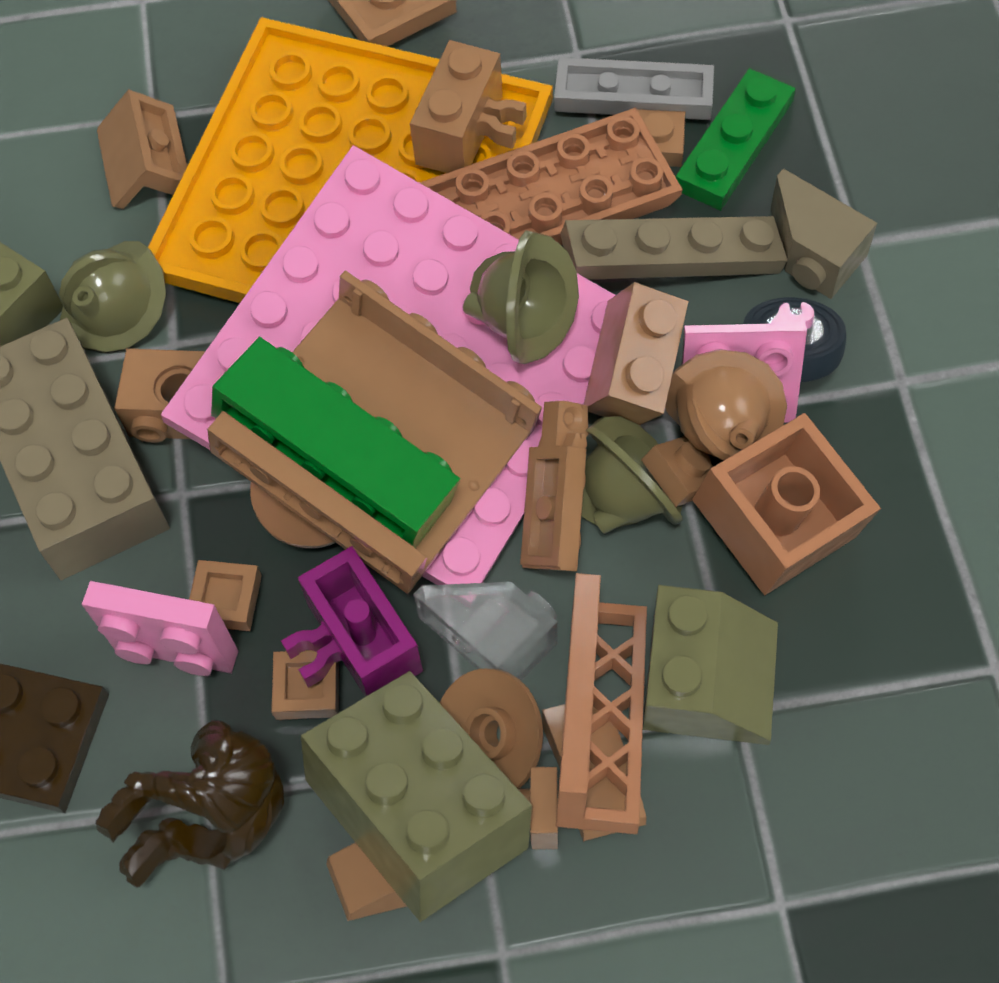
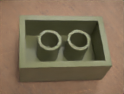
[301,671,532,922]

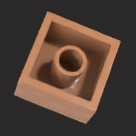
[692,413,881,596]

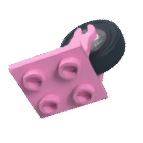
[682,297,847,423]

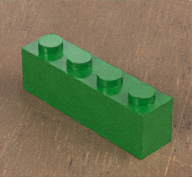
[211,336,461,548]

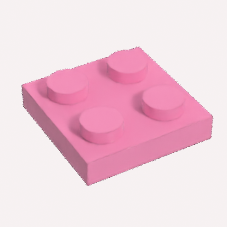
[82,581,238,676]

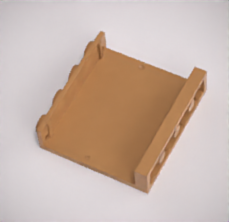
[207,270,542,594]

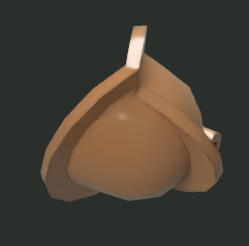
[665,349,787,460]

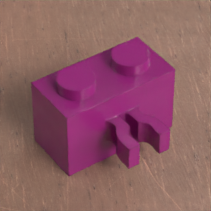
[281,546,423,697]

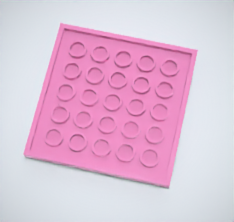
[161,145,615,604]

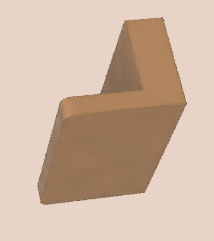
[97,89,187,209]

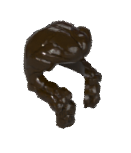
[95,720,284,888]

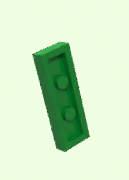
[675,68,796,211]

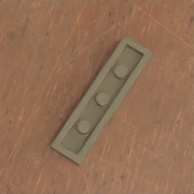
[560,216,788,279]

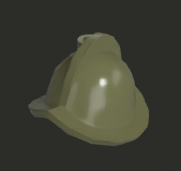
[463,230,579,364]
[59,241,166,353]
[581,416,683,534]

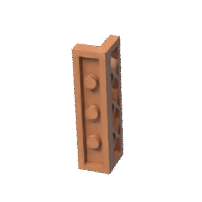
[556,573,647,834]

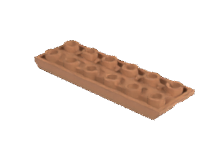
[420,107,682,245]

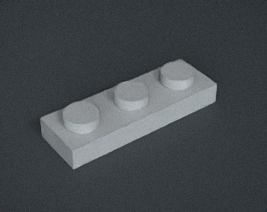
[554,57,714,120]

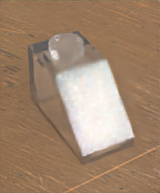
[414,582,558,681]

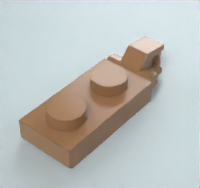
[520,401,589,572]

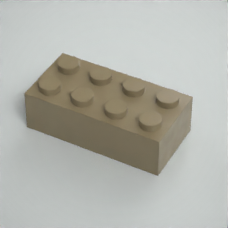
[0,317,170,581]

